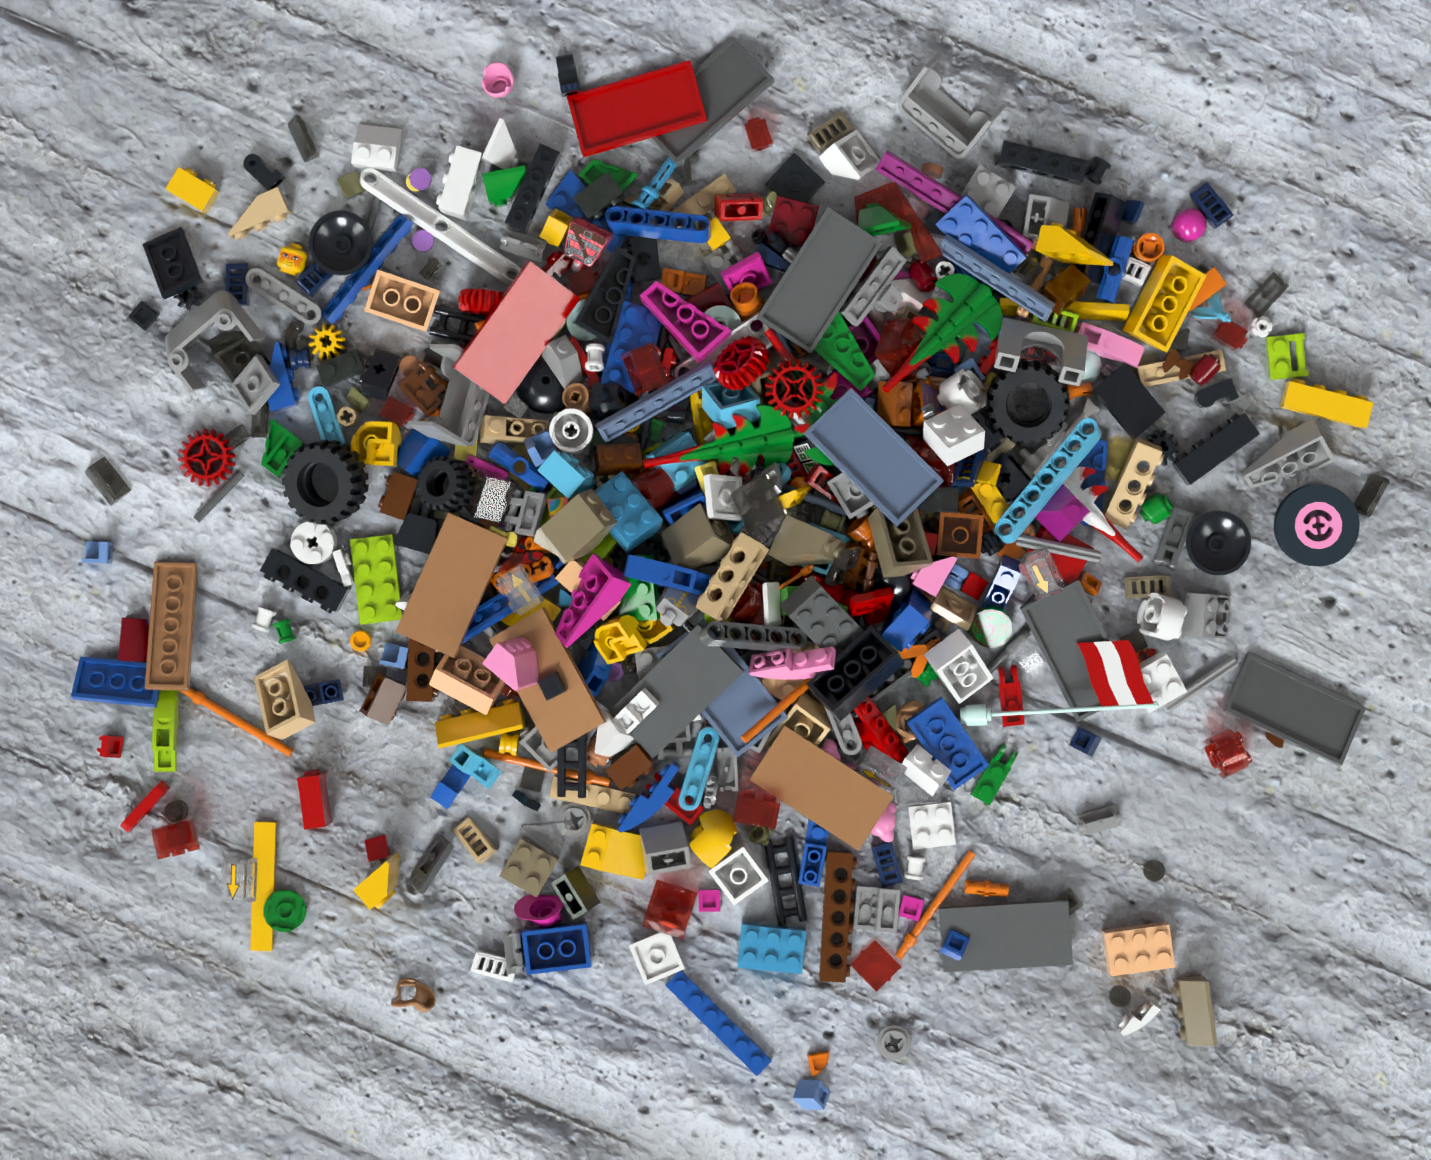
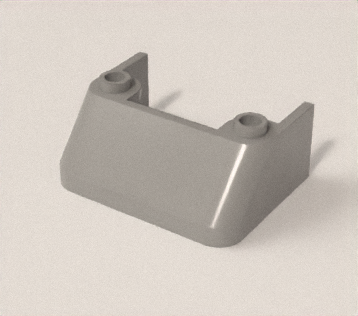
[898,50,1006,158]
[165,290,265,392]
[407,344,490,447]

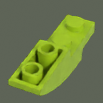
[152,690,179,772]

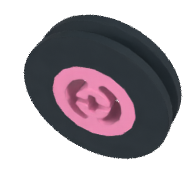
[1274,484,1360,566]

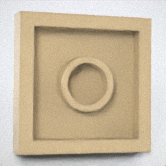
[930,586,978,632]

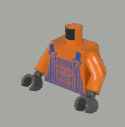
[911,363,948,427]

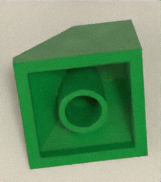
[482,165,527,207]
[858,203,911,237]

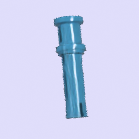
[631,157,677,209]

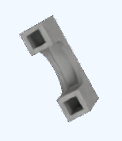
[994,317,1088,386]

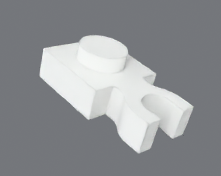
[332,549,354,587]

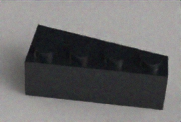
[572,247,636,345]

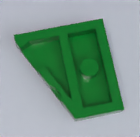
[578,159,638,191]
[261,419,305,478]

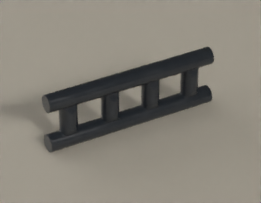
[429,305,487,343]
[557,733,587,798]
[764,836,808,926]

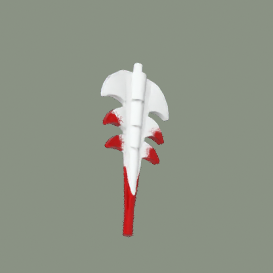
[1019,443,1144,563]

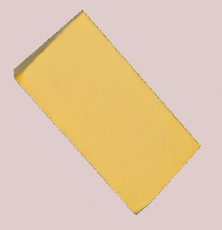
[952,457,1001,486]
[774,484,811,509]

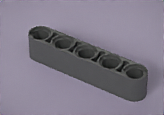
[699,621,807,652]

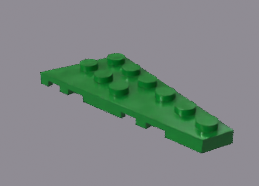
[763,298,875,391]

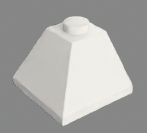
[482,118,519,170]
[819,130,881,180]

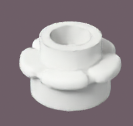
[1251,316,1272,337]

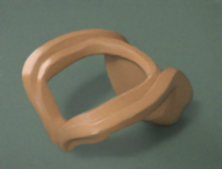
[896,700,926,743]
[390,978,436,1013]

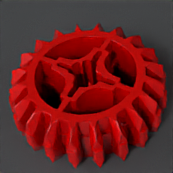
[458,288,505,315]
[713,335,770,391]
[765,359,824,418]
[178,428,237,487]

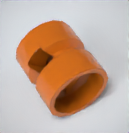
[1132,233,1165,264]
[730,282,764,322]
[846,514,876,555]

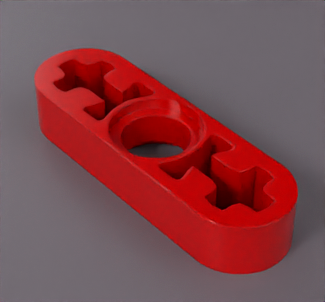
[120,780,171,833]

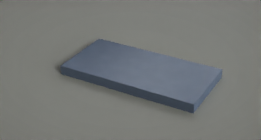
[804,388,944,527]
[656,617,788,758]

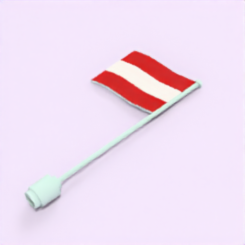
[960,640,1159,726]

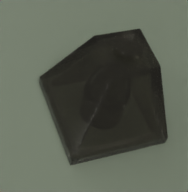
[208,330,271,383]

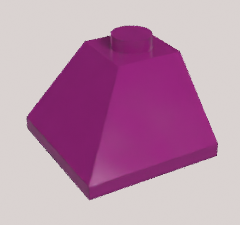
[1035,484,1091,542]

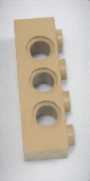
[1103,437,1164,529]
[696,532,769,622]

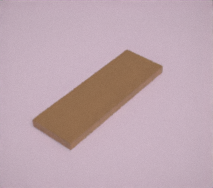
[145,562,198,691]

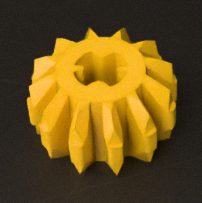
[309,324,346,360]

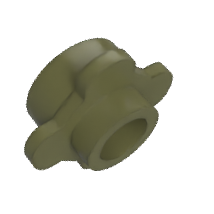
[749,822,772,846]

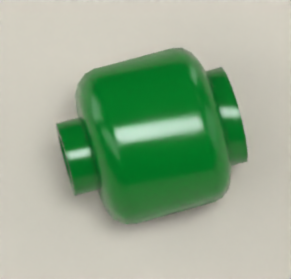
[1139,493,1173,524]

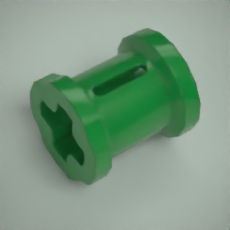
[272,618,297,645]

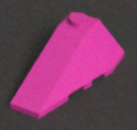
[555,553,631,647]

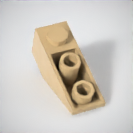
[228,187,291,240]
[480,415,549,444]

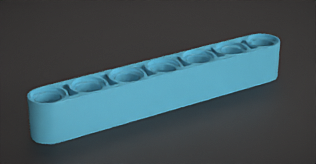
[995,418,1101,543]

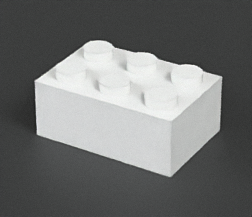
[436,146,485,221]
[924,629,994,704]

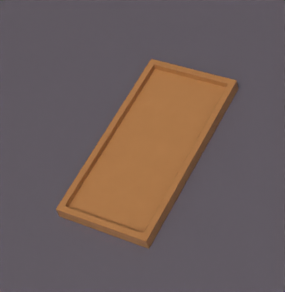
[395,513,508,658]
[489,608,607,753]
[749,725,894,851]

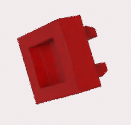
[97,735,124,758]

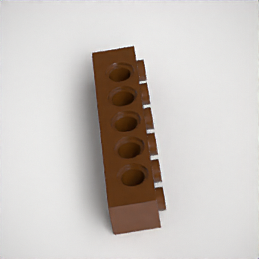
[819,850,857,983]

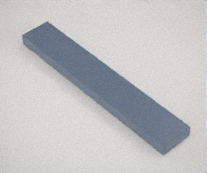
[938,234,1055,322]
[595,360,717,443]

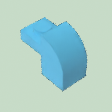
[448,743,502,789]

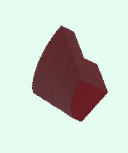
[118,617,149,663]

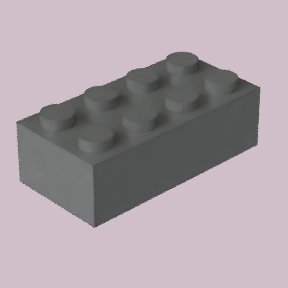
[780,575,864,656]

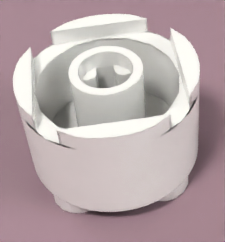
[937,369,987,415]
[549,409,594,453]
[290,521,337,564]
[1137,593,1187,641]

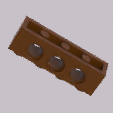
[406,638,440,702]

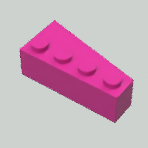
[640,281,731,364]

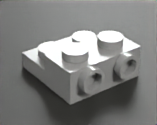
[827,473,877,519]
[519,725,574,772]

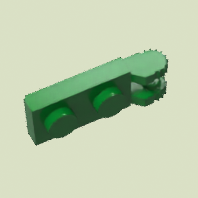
[970,744,1018,806]

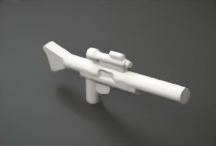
[1032,398,1100,477]

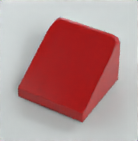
[960,572,988,601]
[364,835,391,862]

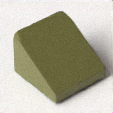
[336,171,366,200]
[895,231,917,258]
[346,387,372,413]
[881,704,897,731]

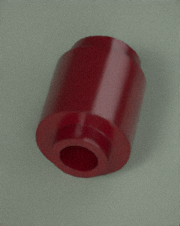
[909,260,938,292]
[1189,354,1221,386]

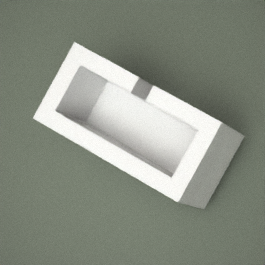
[899,744,951,797]

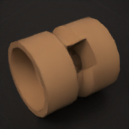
[562,383,594,416]

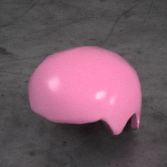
[481,62,515,98]

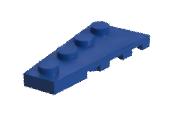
[545,169,627,253]
[1076,439,1108,528]

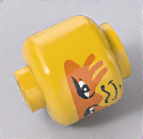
[277,243,308,276]

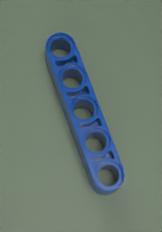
[605,206,711,243]

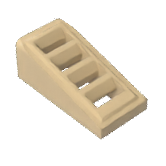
[453,816,498,864]

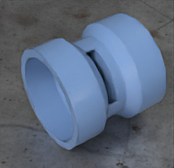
[944,564,969,591]

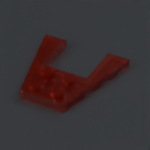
[855,181,943,281]

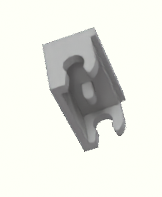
[715,747,739,791]

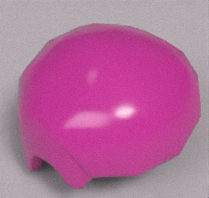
[1171,208,1207,242]

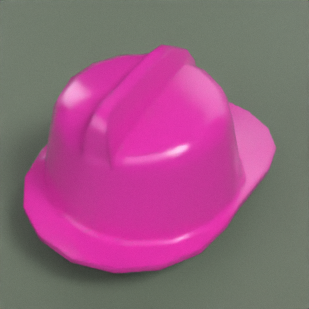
[514,894,563,928]

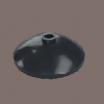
[309,210,373,276]
[516,352,566,414]
[1186,511,1251,575]
[860,555,910,610]

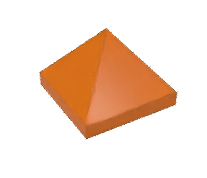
[1080,571,1102,596]

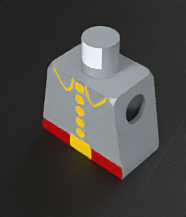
[656,587,699,626]

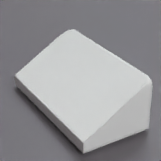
[762,582,781,626]

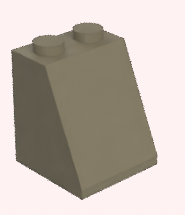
[538,489,618,564]
[661,503,734,570]
[768,515,846,566]

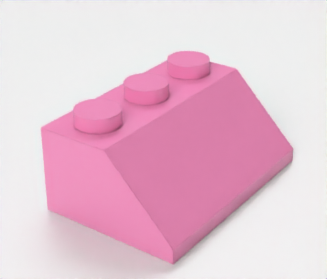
[910,557,957,597]
[482,637,539,691]

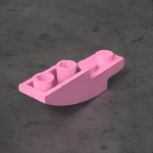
[1064,319,1145,368]
[749,646,836,679]

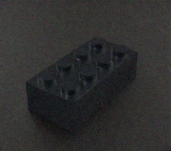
[806,626,905,722]

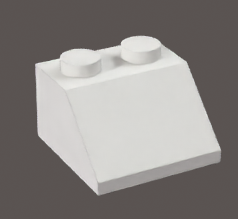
[351,124,402,172]

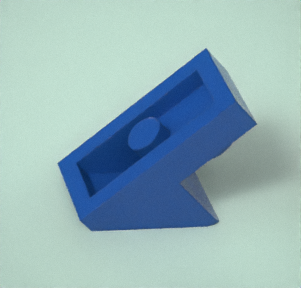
[430,764,471,809]

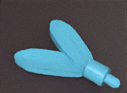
[1191,292,1231,322]

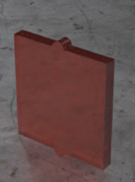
[850,940,901,992]

